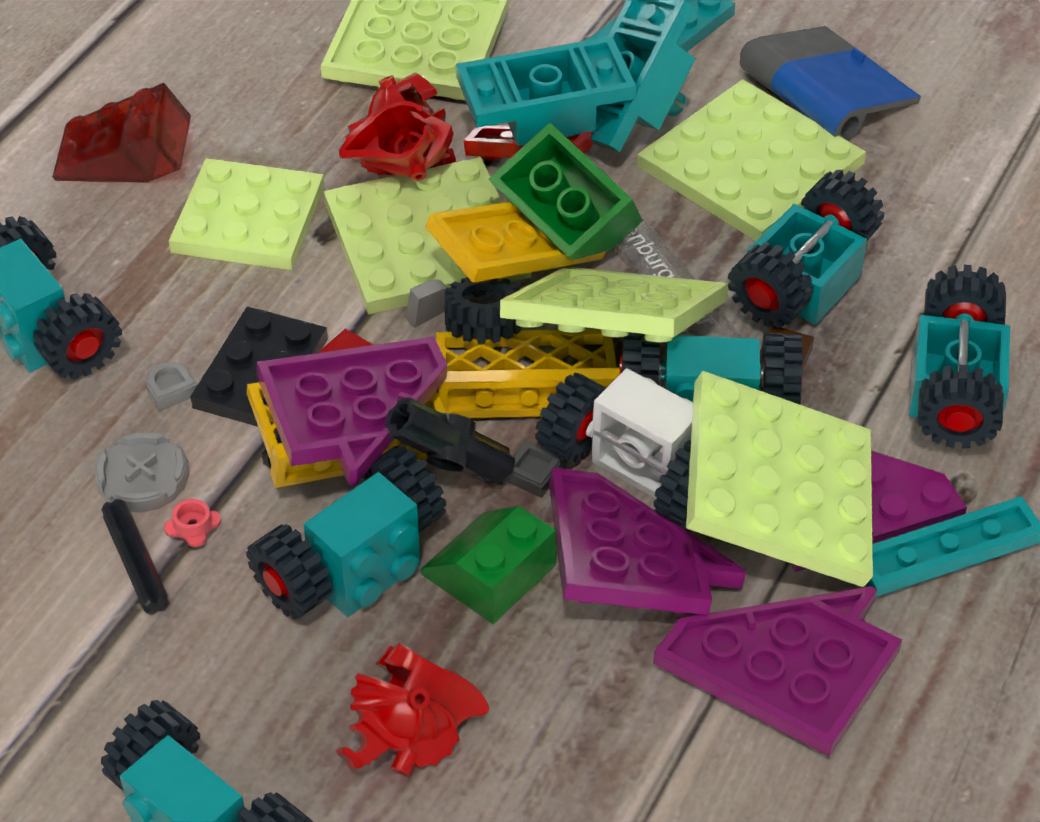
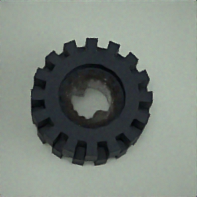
[444,277,521,344]

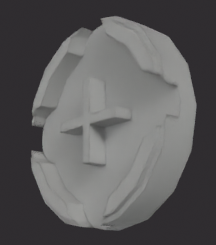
[94,432,189,513]

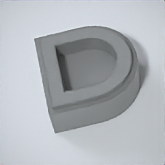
[406,279,447,328]
[146,362,198,411]

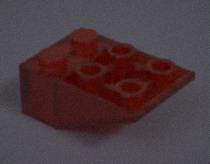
[52,83,191,183]

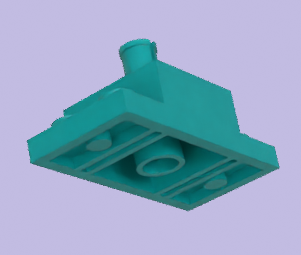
[592,0,696,152]
[456,36,637,146]

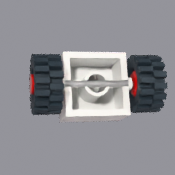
[535,368,693,531]

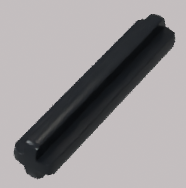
[101,499,169,615]

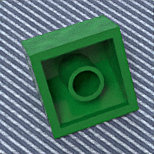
[421,506,556,624]

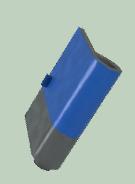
[739,26,921,141]

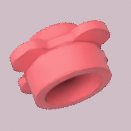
[164,499,221,547]

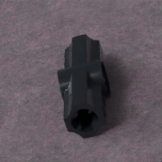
[385,397,515,486]

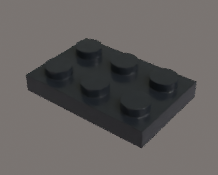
[190,306,328,427]

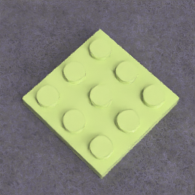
[169,158,325,270]

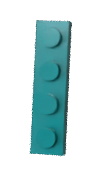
[866,496,1040,597]

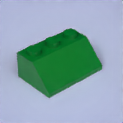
[488,123,643,261]

